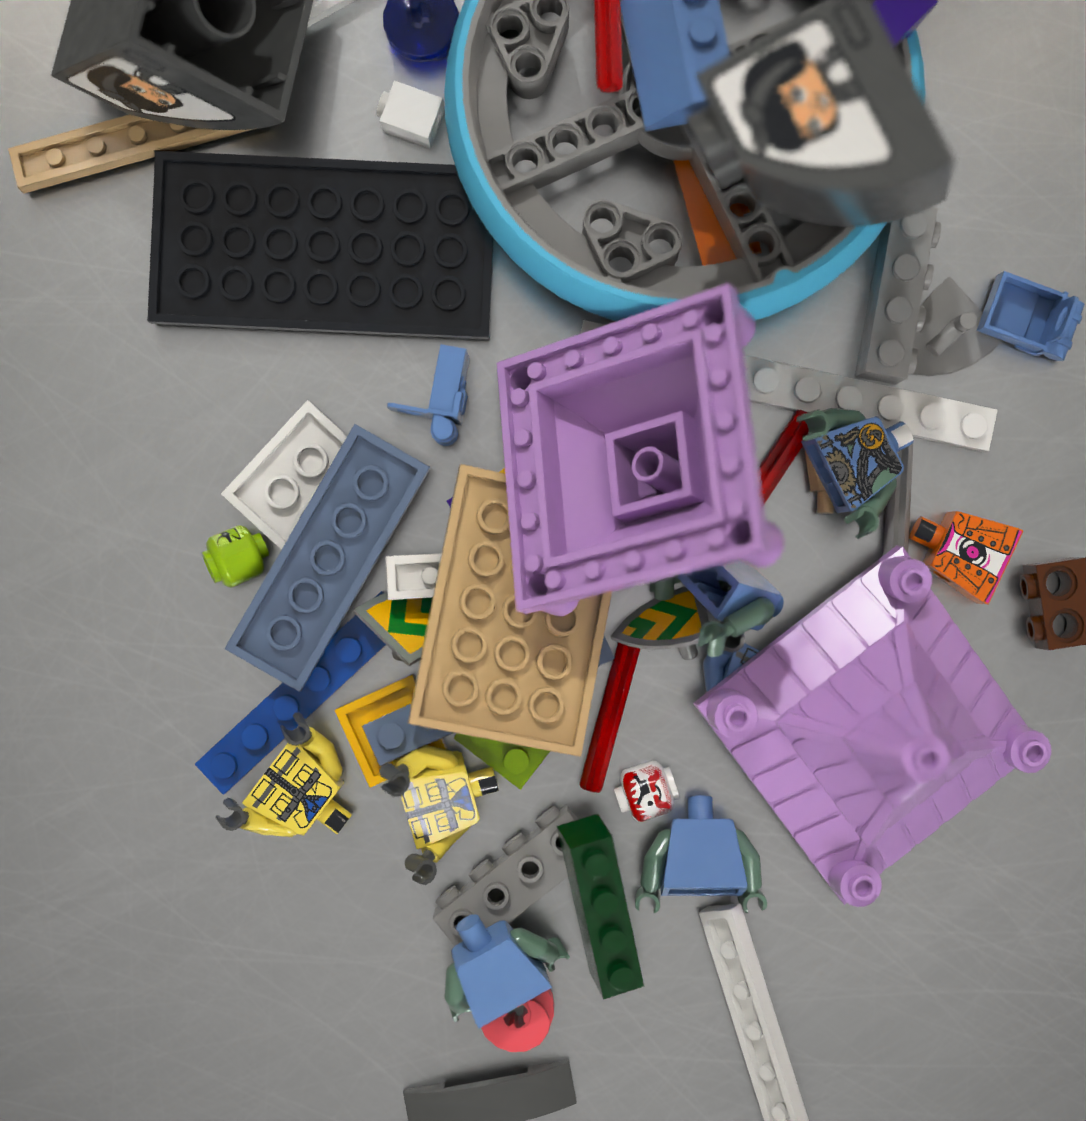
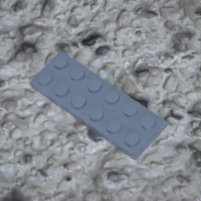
[224,424,431,692]

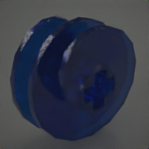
[383,0,459,62]

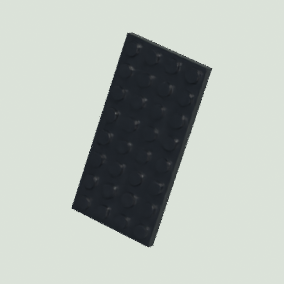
[147,151,494,340]

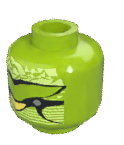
[201,525,269,588]

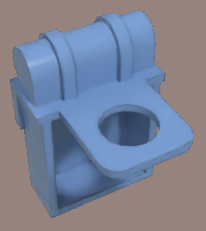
[976,271,1085,361]
[387,344,470,446]

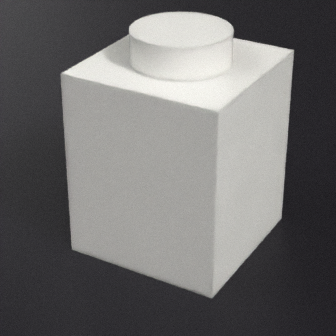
[376,80,445,149]

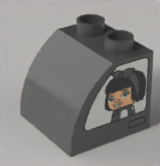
[51,0,313,130]
[686,0,955,227]

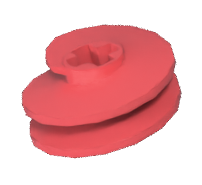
[481,989,554,1052]

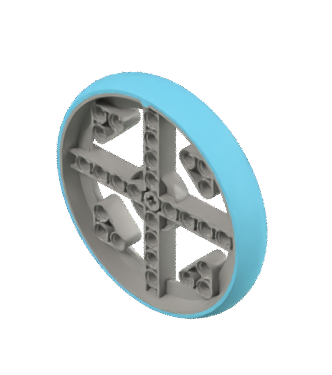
[444,0,926,322]

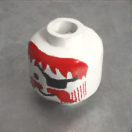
[614,761,680,822]

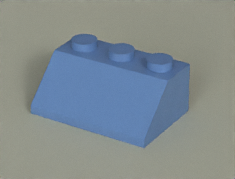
[620,0,730,132]

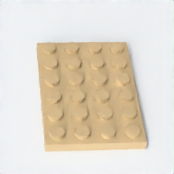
[407,464,612,757]

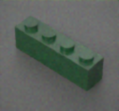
[557,813,644,1000]

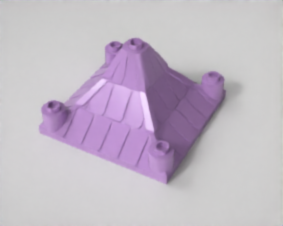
[497,283,784,616]
[693,545,1051,907]

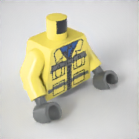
[215,712,352,837]
[380,745,499,885]

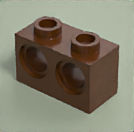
[1020,557,1086,650]

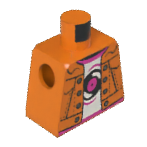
[909,511,1023,605]

